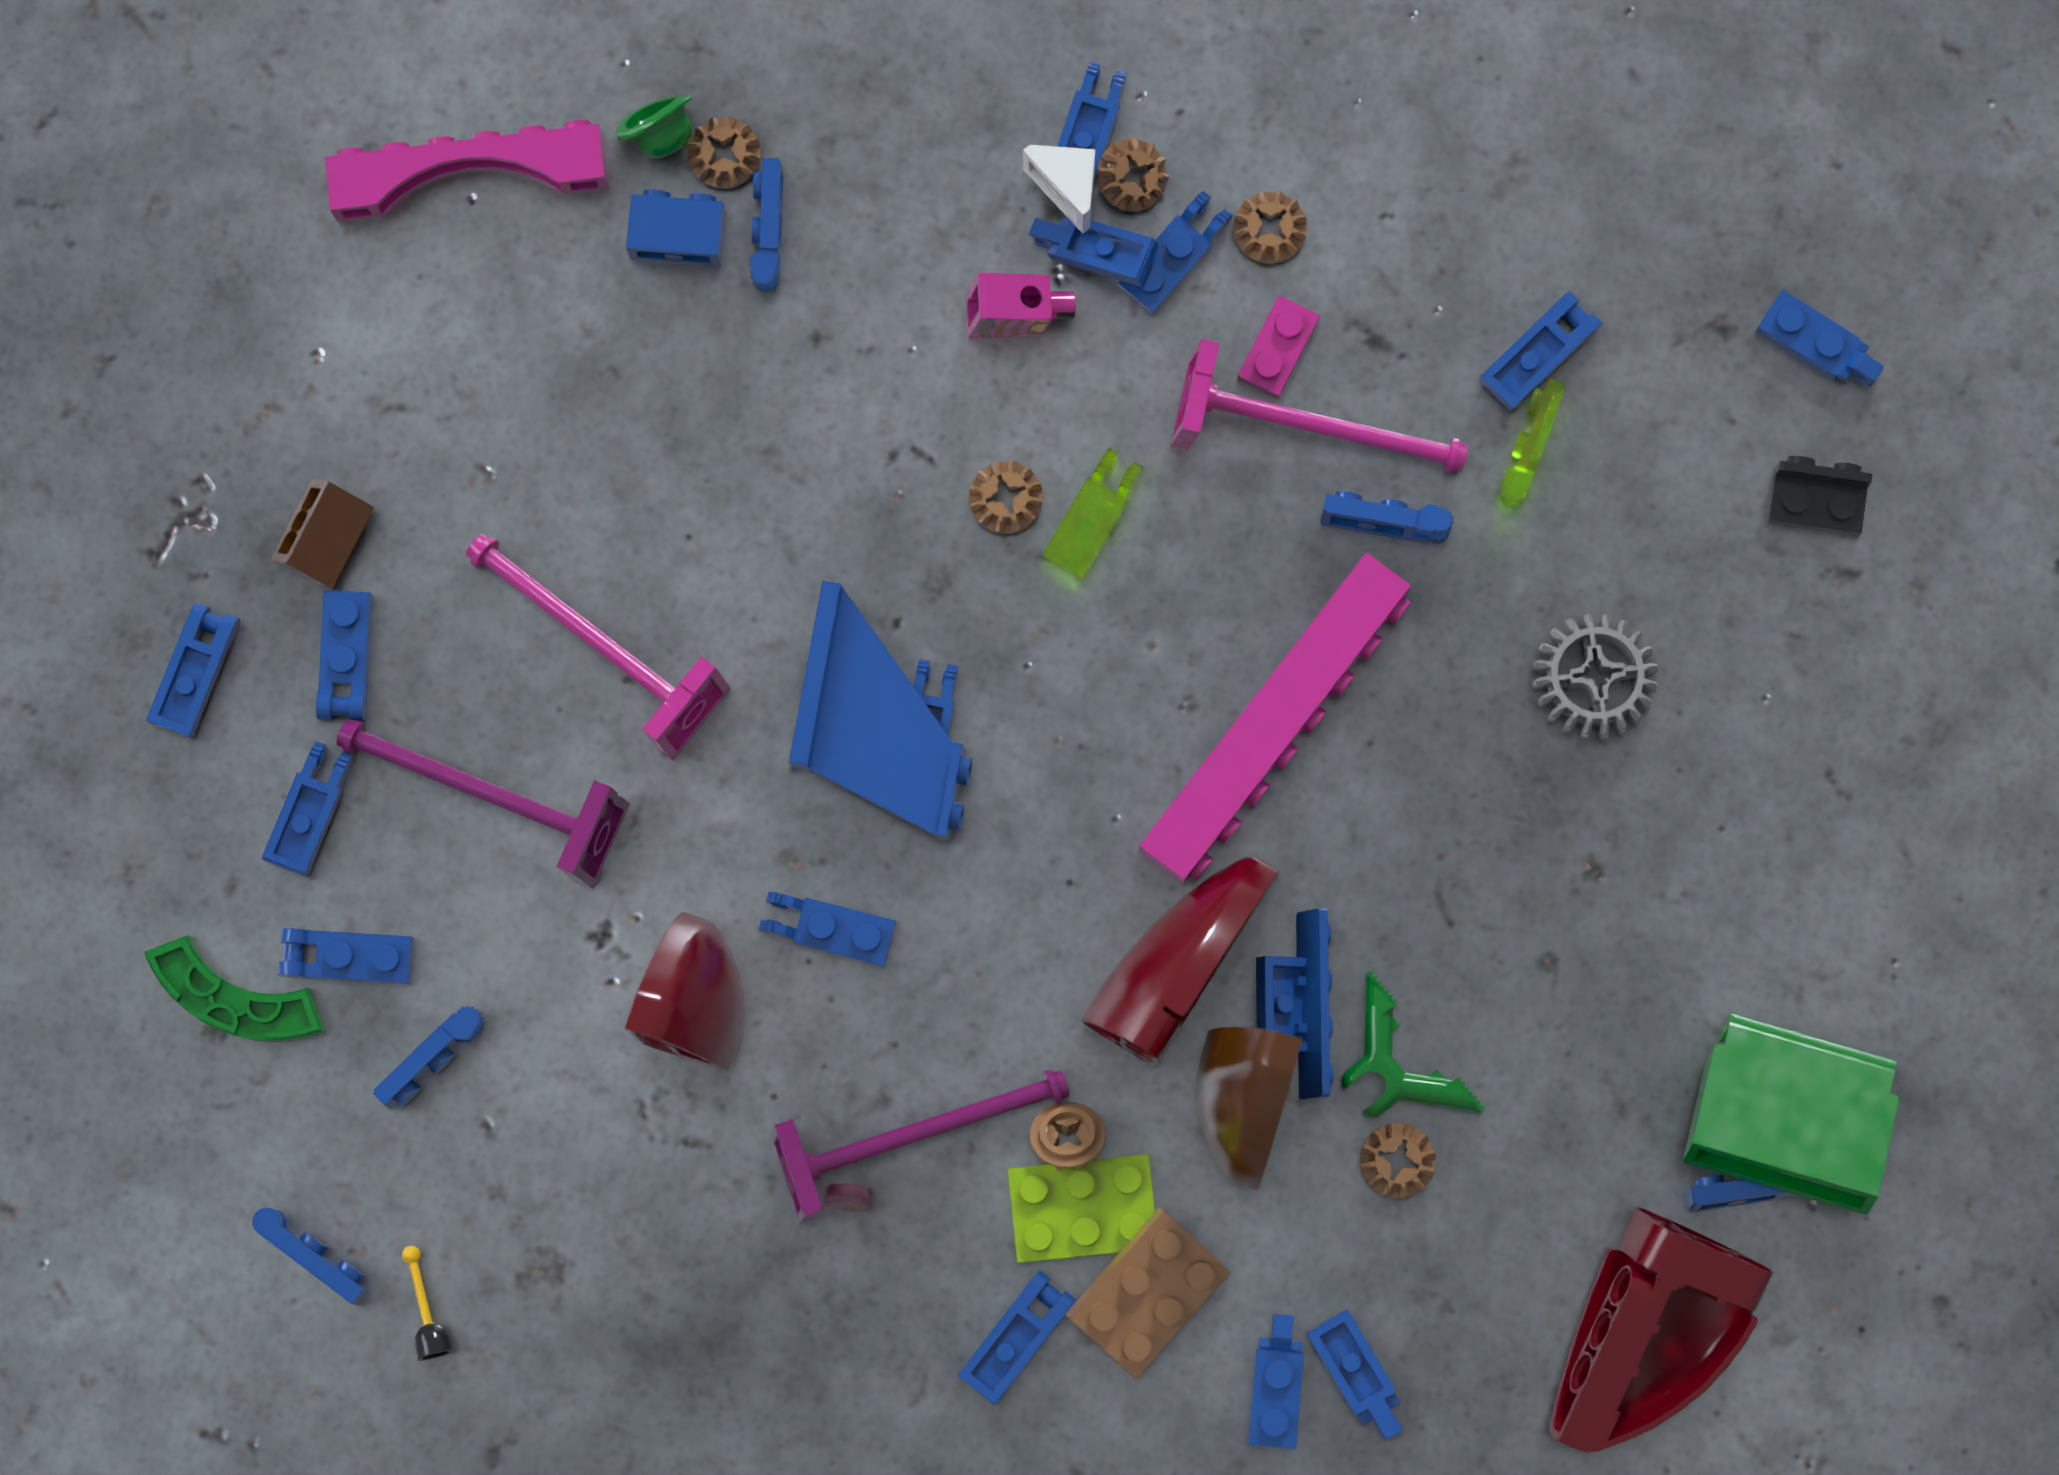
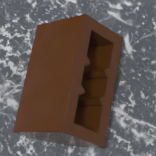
[270,478,374,589]

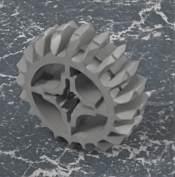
[1532,614,1659,740]

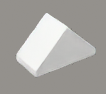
[1023,145,1095,234]

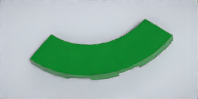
[144,935,326,1042]

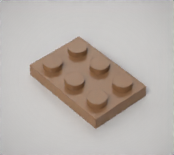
[1065,1208,1230,1379]

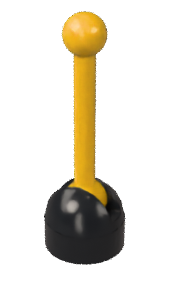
[402,1246,454,1361]

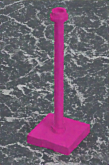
[1170,339,1468,473]
[466,534,731,761]

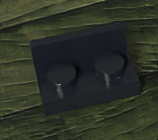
[1767,456,1873,537]

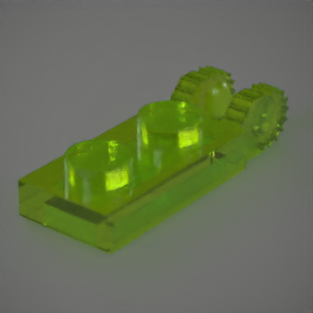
[1498,378,1566,508]
[1042,448,1143,581]

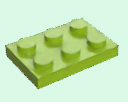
[1008,1154,1155,1264]

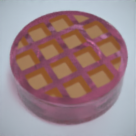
[825,1184,873,1211]

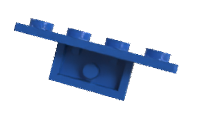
[1256,908,1334,1100]

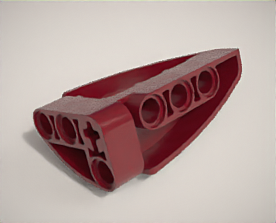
[1081,857,1279,1068]
[625,912,745,1071]
[1550,1207,1773,1452]

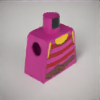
[966,273,1076,339]

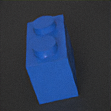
[626,189,726,267]

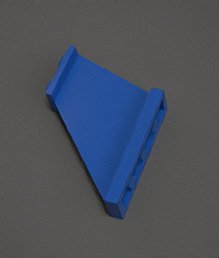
[789,581,972,842]

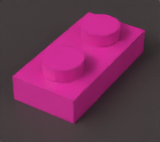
[1237,295,1320,399]

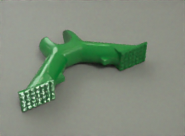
[1341,971,1485,1117]

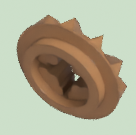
[688,116,761,189]
[1097,138,1170,212]
[1233,191,1307,264]
[969,460,1043,534]
[1030,1102,1105,1172]
[1360,1123,1435,1199]

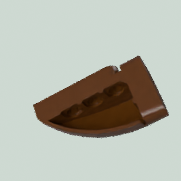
[1196,1027,1302,1190]

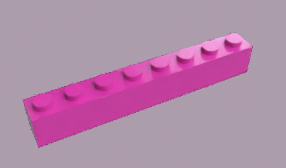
[1139,552,1412,885]

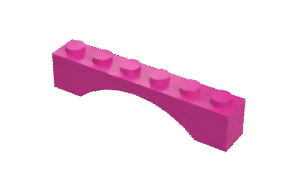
[325,120,609,222]

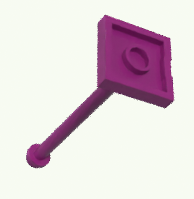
[336,720,630,889]
[771,1069,1070,1224]

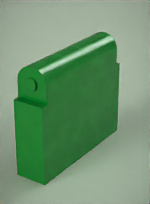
[1683,1012,1899,1215]

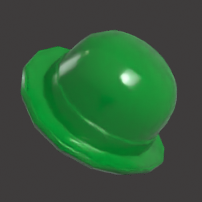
[615,94,692,158]

